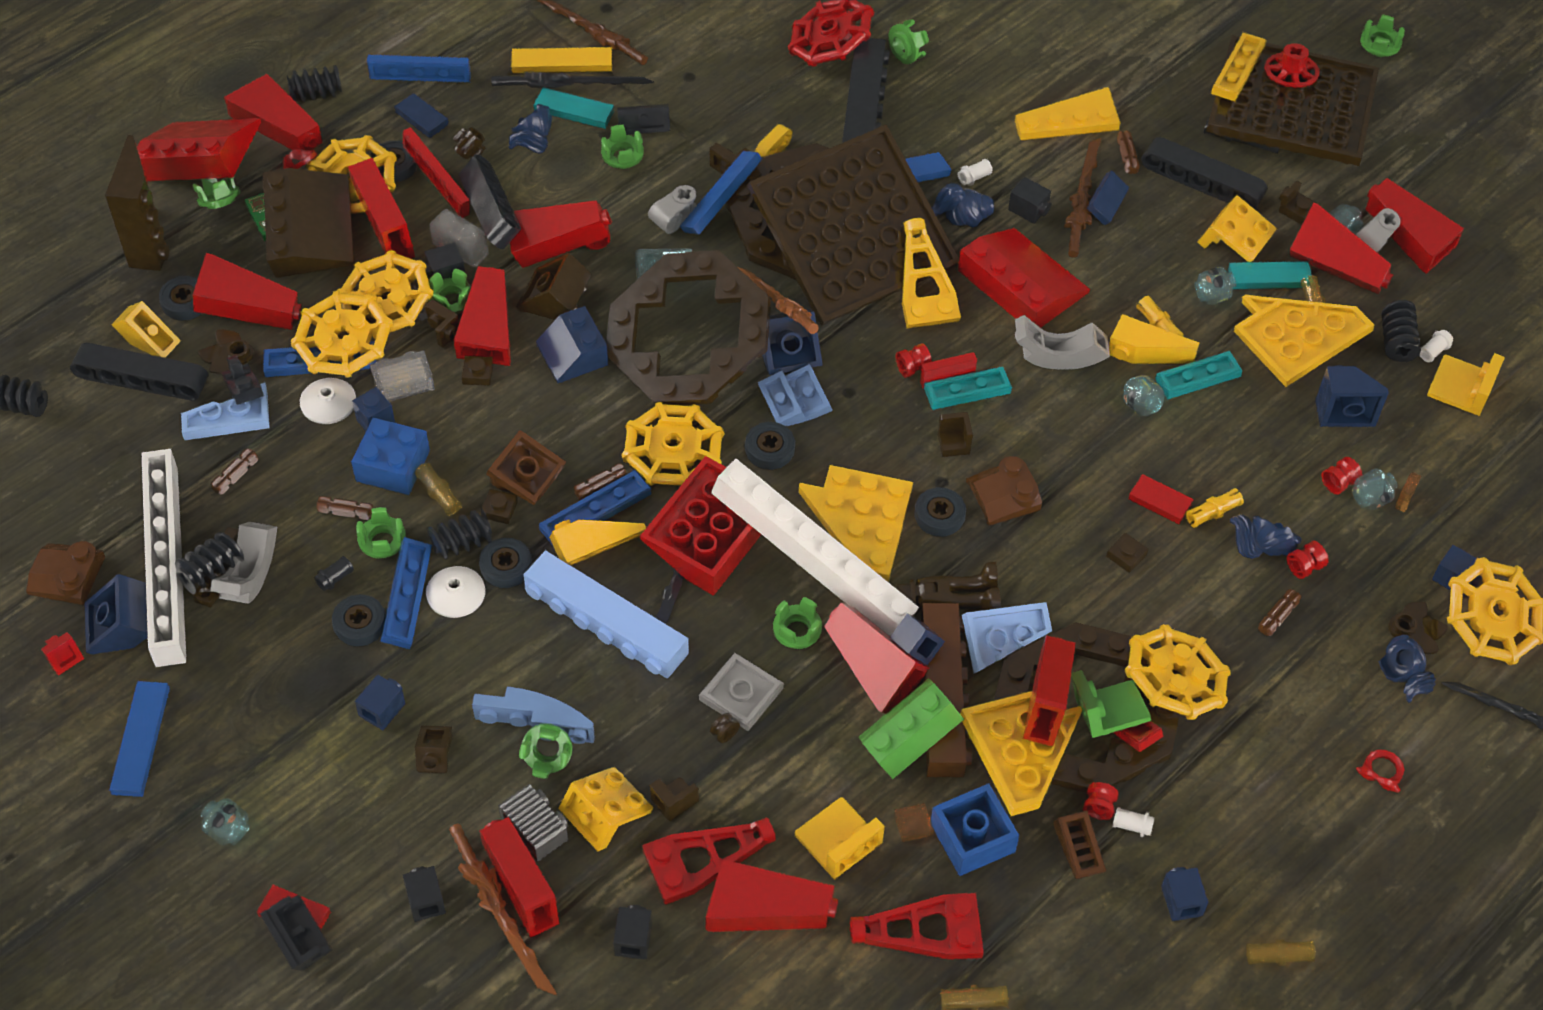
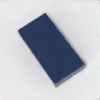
[395,93,448,138]
[1087,170,1129,225]

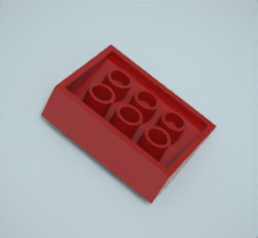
[137,118,261,181]
[958,228,1090,328]
[640,456,762,596]

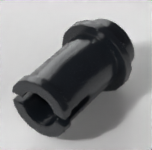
[314,556,354,591]

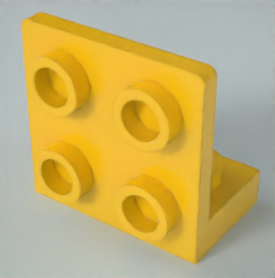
[1198,195,1276,263]
[1427,353,1505,416]
[558,767,653,851]
[795,797,885,879]

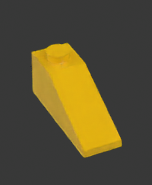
[1109,314,1199,364]
[549,519,646,566]

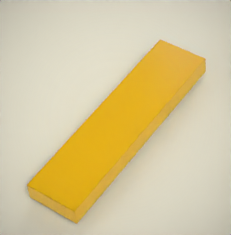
[1211,33,1266,101]
[511,47,612,73]

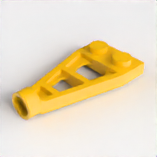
[902,218,961,329]

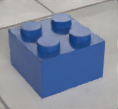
[351,418,430,495]
[930,784,1019,876]

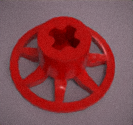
[1264,44,1320,88]

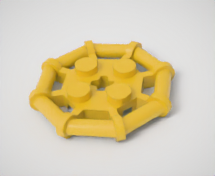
[306,135,397,214]
[338,250,434,339]
[291,290,394,378]
[621,402,725,486]
[1446,557,1543,665]
[1125,624,1231,720]

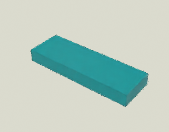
[534,88,614,129]
[1228,261,1313,289]
[1155,351,1243,400]
[924,366,1012,410]

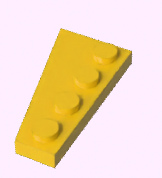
[1015,87,1120,140]

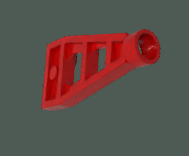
[642,817,776,905]
[850,893,984,960]

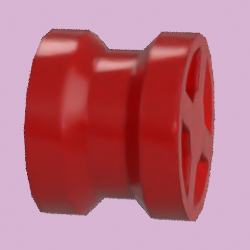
[1083,782,1119,820]

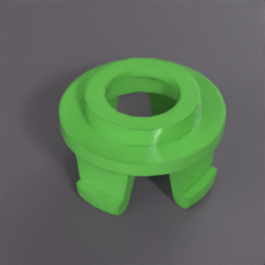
[1360,15,1405,57]
[888,20,929,64]
[601,125,644,169]
[193,177,241,209]
[429,269,471,314]
[356,507,406,558]
[773,597,822,649]
[519,723,573,779]

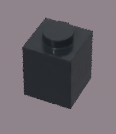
[1008,177,1052,224]
[424,242,465,279]
[402,866,446,922]
[613,905,652,960]

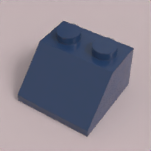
[536,306,608,384]
[763,309,823,375]
[1315,365,1389,427]
[85,574,148,654]

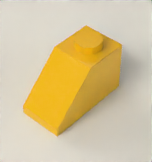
[112,301,181,358]

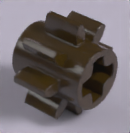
[453,127,486,160]

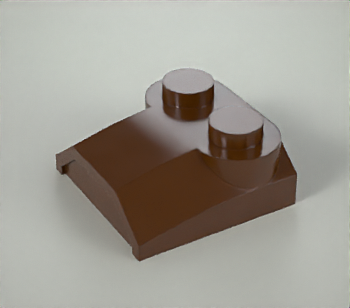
[486,430,567,505]
[966,456,1042,526]
[26,541,105,605]

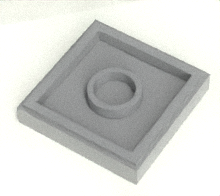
[699,653,784,731]

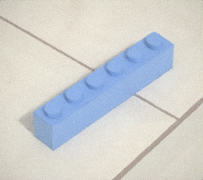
[523,550,689,679]

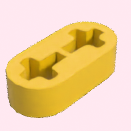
[755,124,793,157]

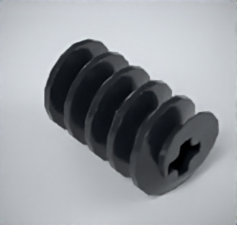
[287,65,342,102]
[1381,300,1421,362]
[0,375,48,417]
[427,508,492,560]
[175,532,244,594]

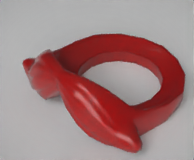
[283,149,318,169]
[1356,750,1405,792]

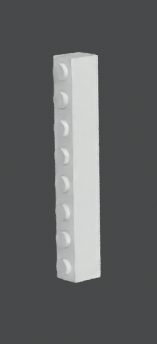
[142,449,186,667]
[711,459,919,636]

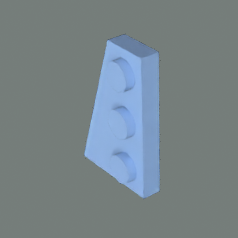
[181,382,270,441]
[962,602,1052,673]

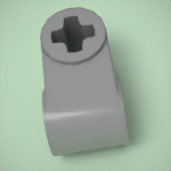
[648,185,697,234]
[1356,208,1400,252]

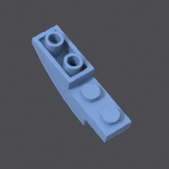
[472,687,595,744]

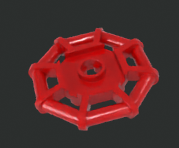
[788,0,874,67]

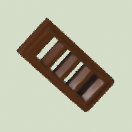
[1053,811,1106,880]

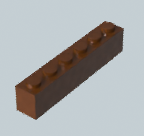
[921,603,972,777]

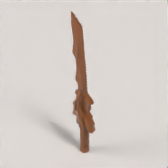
[738,267,819,334]
[449,824,557,995]

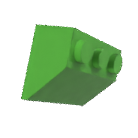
[859,678,964,779]

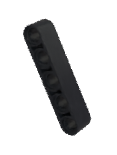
[1141,137,1268,210]
[459,154,521,249]
[70,343,209,401]

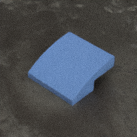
[757,364,833,426]

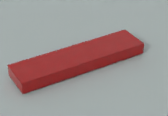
[403,127,470,218]

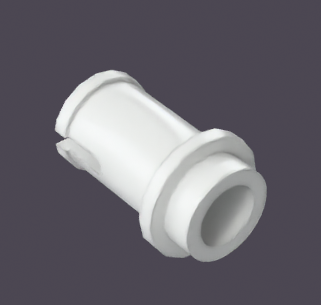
[958,159,992,186]
[1420,330,1453,362]
[1113,807,1155,837]

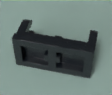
[260,895,332,971]

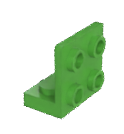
[1071,670,1151,738]

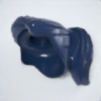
[509,104,552,154]
[931,183,994,227]
[1230,514,1301,559]
[1379,635,1436,703]

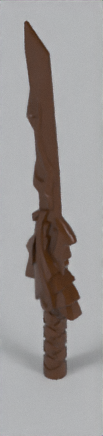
[536,0,648,65]
[1064,138,1101,258]

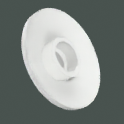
[300,378,356,424]
[426,566,485,618]

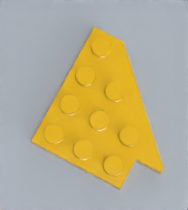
[1234,295,1374,387]
[799,465,913,581]
[960,691,1083,816]

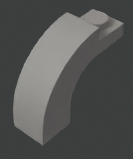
[1015,315,1110,369]
[211,522,277,604]

